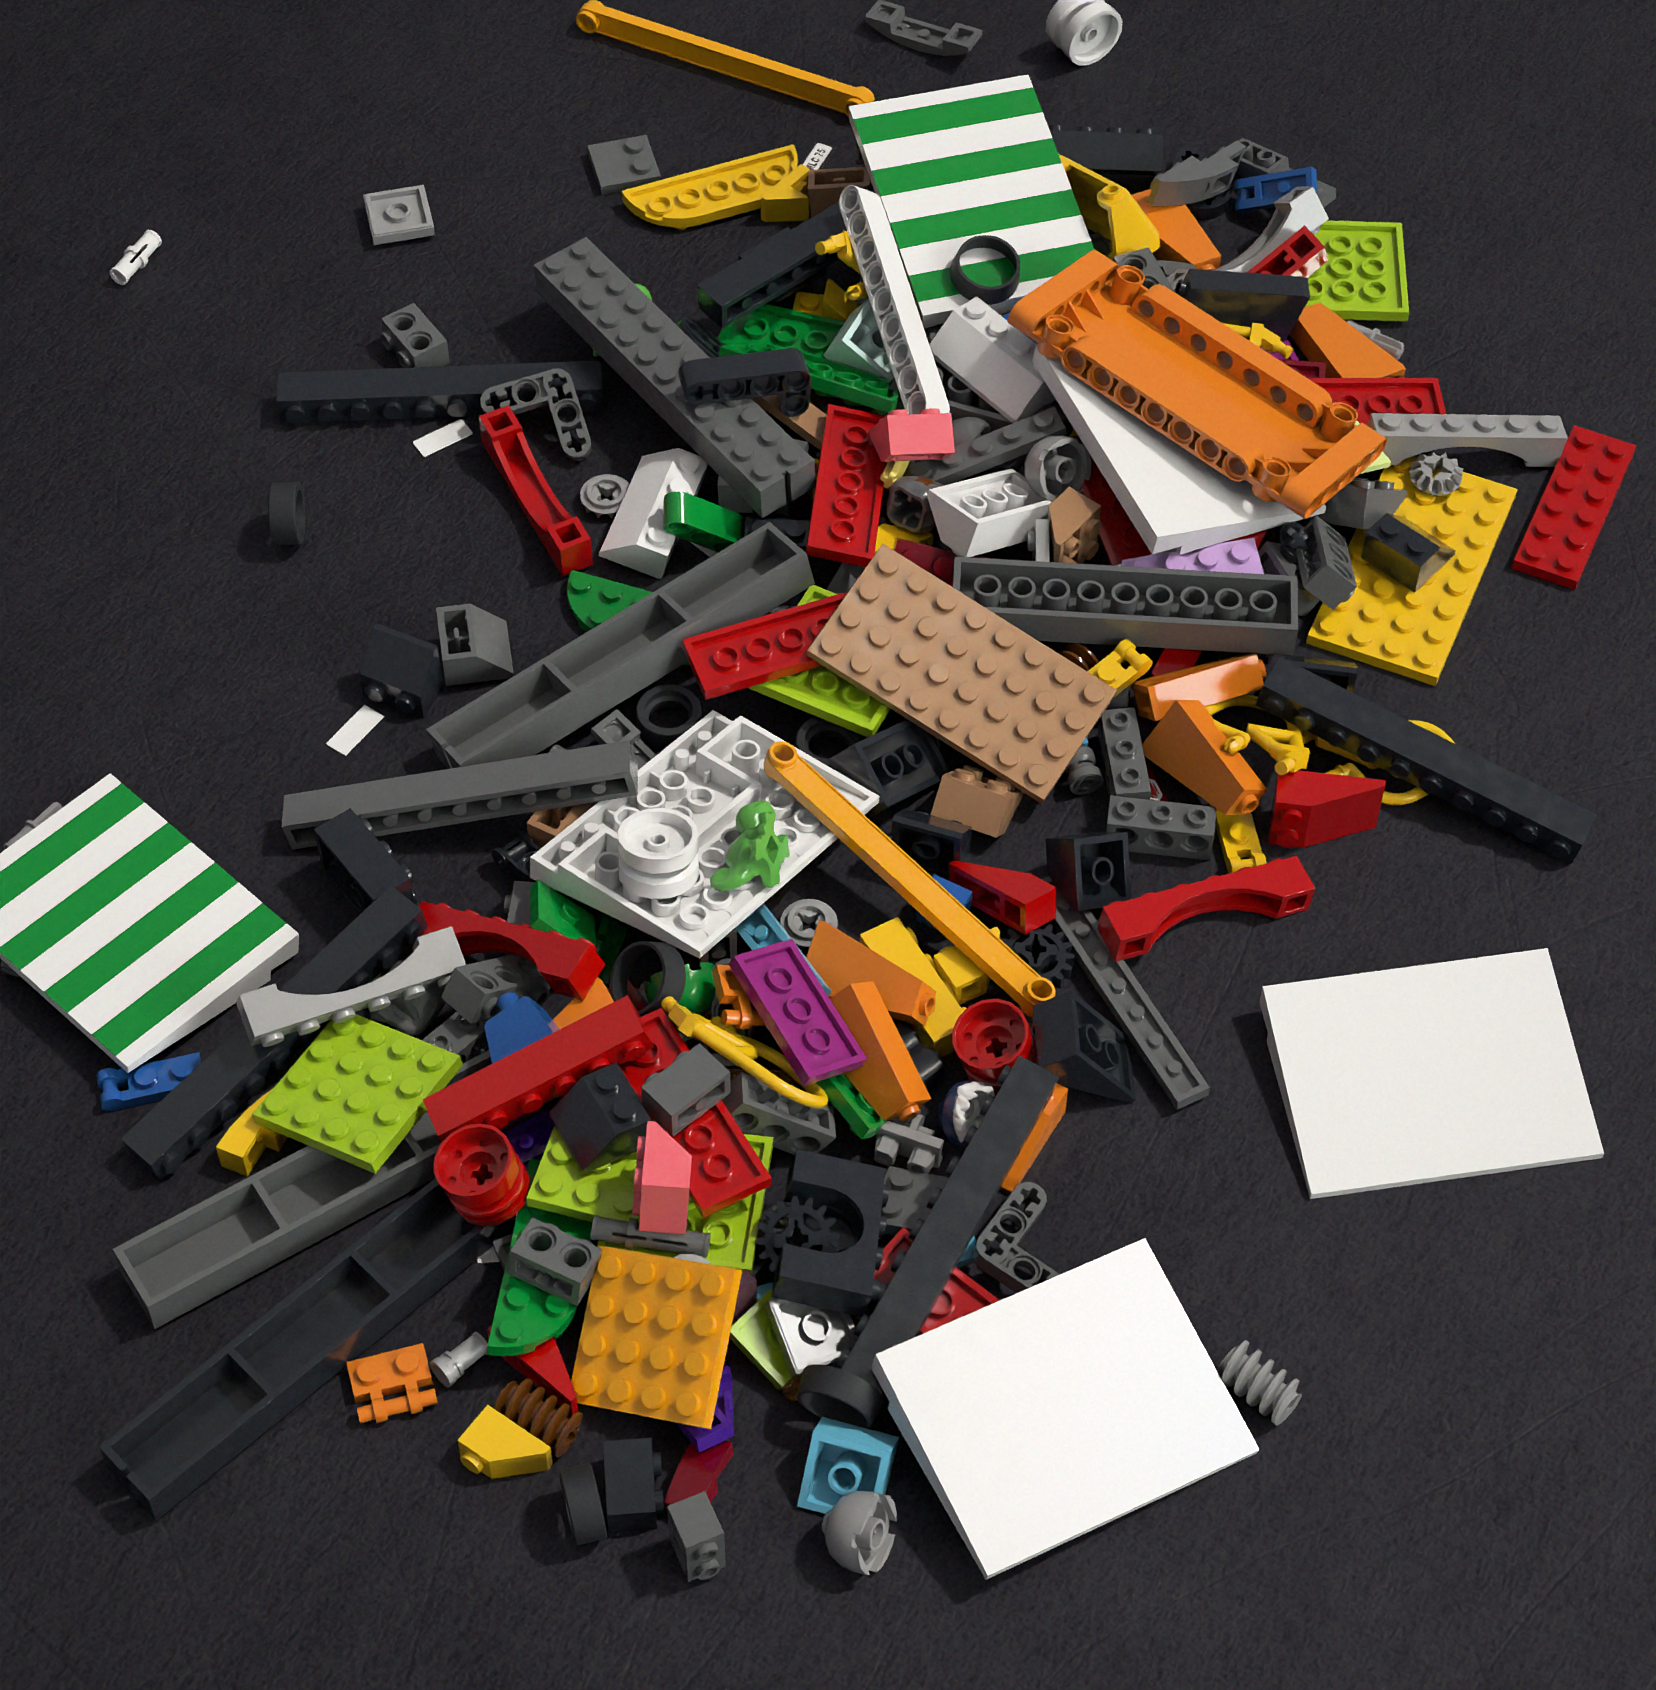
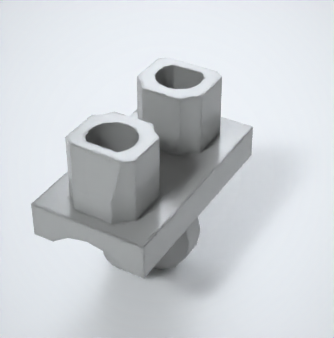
[874,1114,944,1173]

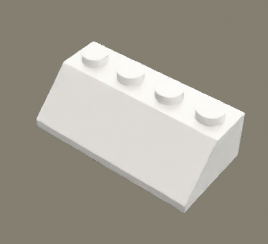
[929,296,1056,423]
[599,448,708,580]
[927,468,1053,557]

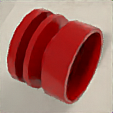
[952,999,1037,1096]
[434,1123,530,1226]

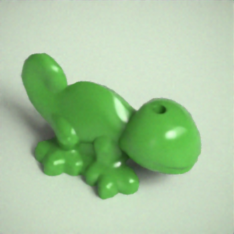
[710,800,790,892]

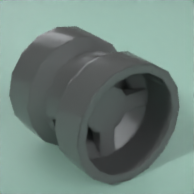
[1064,746,1104,795]

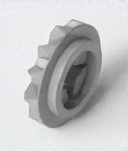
[1409,451,1463,495]
[580,474,630,518]
[780,899,838,950]

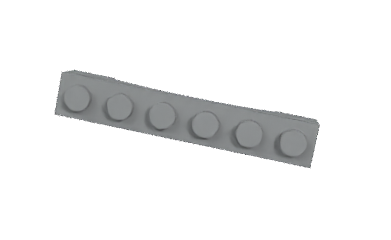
[1166,186,1329,292]
[1367,413,1568,467]
[236,926,466,1047]

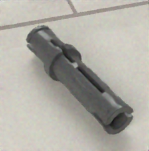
[591,1215,711,1258]

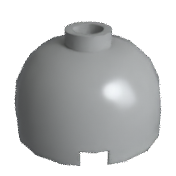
[1024,436,1091,501]
[822,1491,897,1575]

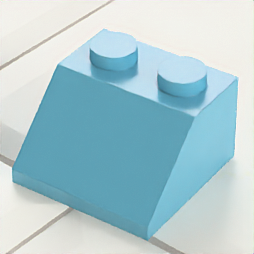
[797,1417,899,1514]

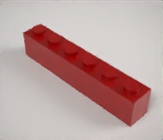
[422,995,654,1142]

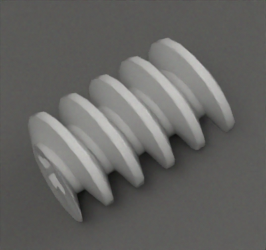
[1217,1340,1302,1426]

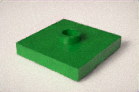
[530,879,596,946]

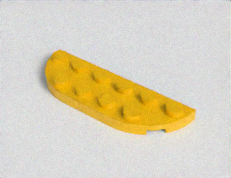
[622,144,798,229]

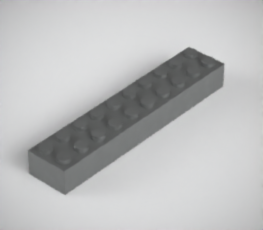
[953,557,1298,655]

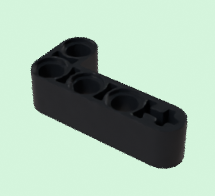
[678,348,811,417]

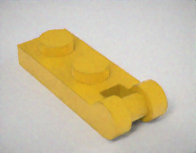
[1087,639,1153,697]
[1210,804,1267,874]

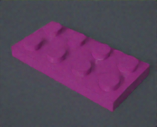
[728,939,867,1086]

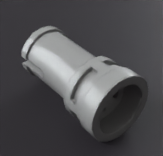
[430,1332,488,1387]

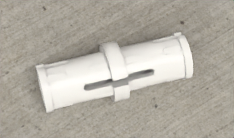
[109,230,162,285]

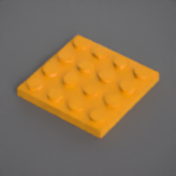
[571,1245,742,1429]

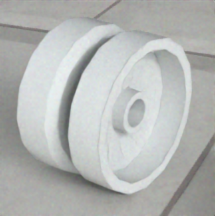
[1045,0,1123,66]
[618,808,699,899]

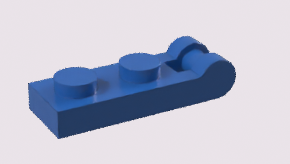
[1234,167,1317,214]
[96,1052,202,1111]

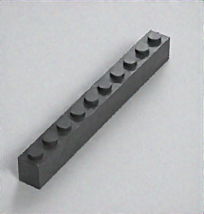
[282,740,638,850]

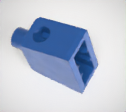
[484,992,559,1064]

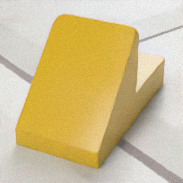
[761,164,810,222]
[793,279,857,321]

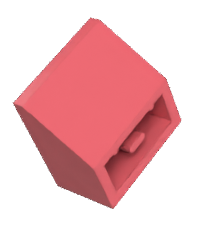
[869,408,955,462]
[632,1121,692,1234]

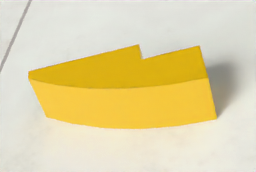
[216,1089,288,1177]

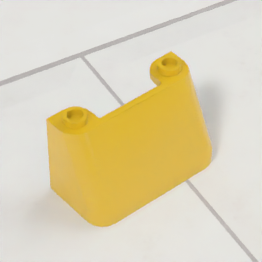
[1059,154,1160,261]

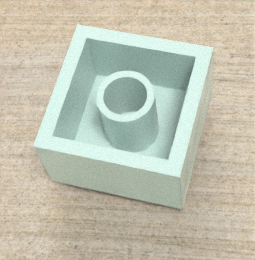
[824,298,894,382]

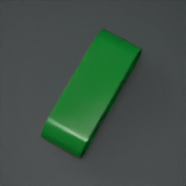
[662,492,743,553]

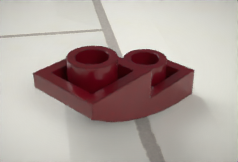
[664,1440,734,1509]

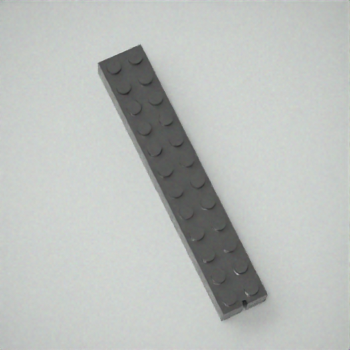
[534,237,815,518]
[426,522,815,769]
[113,1050,557,1329]

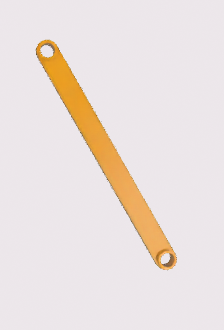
[576,0,875,117]
[763,741,1056,1017]

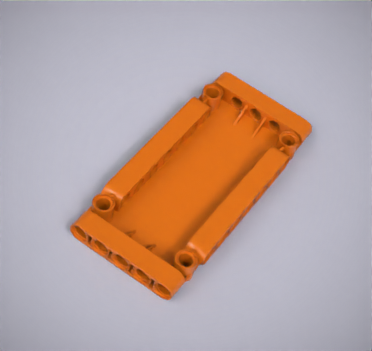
[1007,249,1388,519]

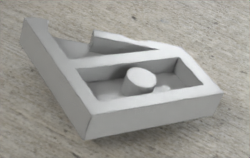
[1027,519,1050,562]

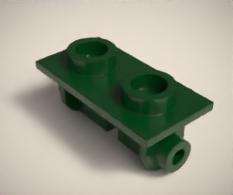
[595,913,629,986]

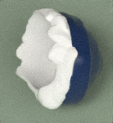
[938,1080,995,1148]

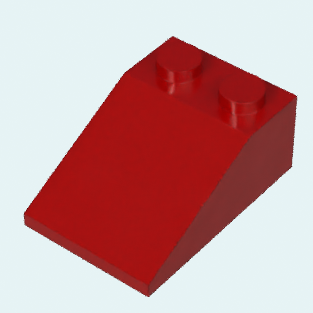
[1268,770,1386,848]

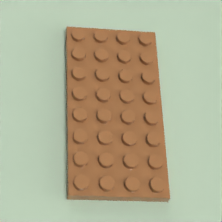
[807,544,1117,804]

